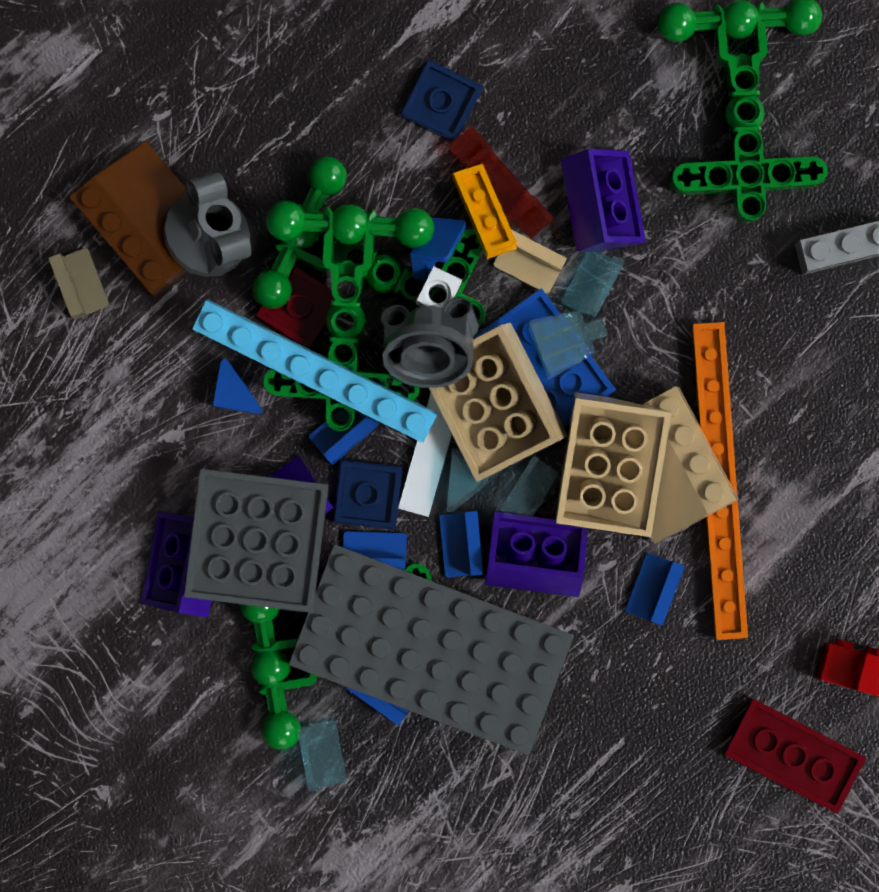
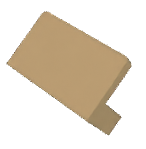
[494,230,567,294]

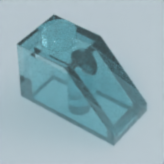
[446,448,495,513]

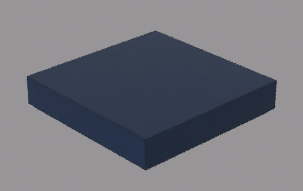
[400,59,484,144]
[333,460,403,530]

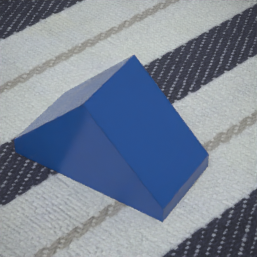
[213,358,264,415]

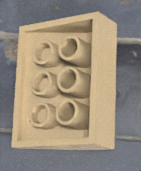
[429,322,568,482]
[642,386,739,544]
[555,392,672,537]

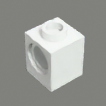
[416,266,462,308]

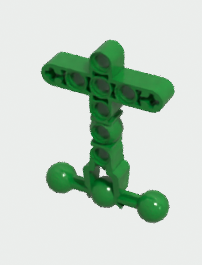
[657,0,828,223]
[252,156,486,326]
[263,200,435,431]
[240,563,432,750]

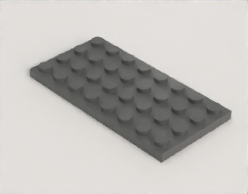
[289,544,574,756]

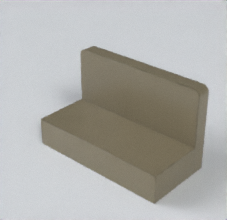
[48,248,110,320]

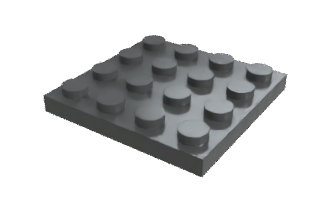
[184,469,329,613]

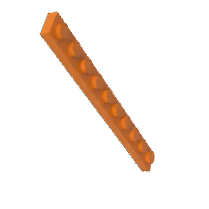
[692,322,748,640]

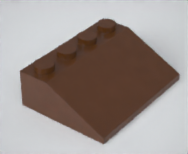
[70,141,222,297]

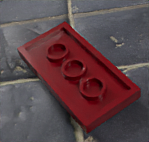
[723,698,867,814]

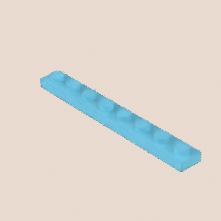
[192,299,438,443]

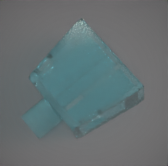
[527,311,607,380]

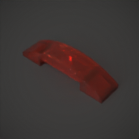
[448,126,554,239]

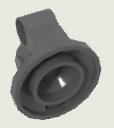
[162,172,251,277]
[381,297,479,388]

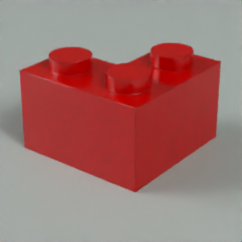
[816,638,879,697]

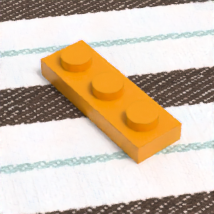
[453,163,517,259]

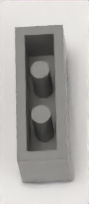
[795,221,879,275]

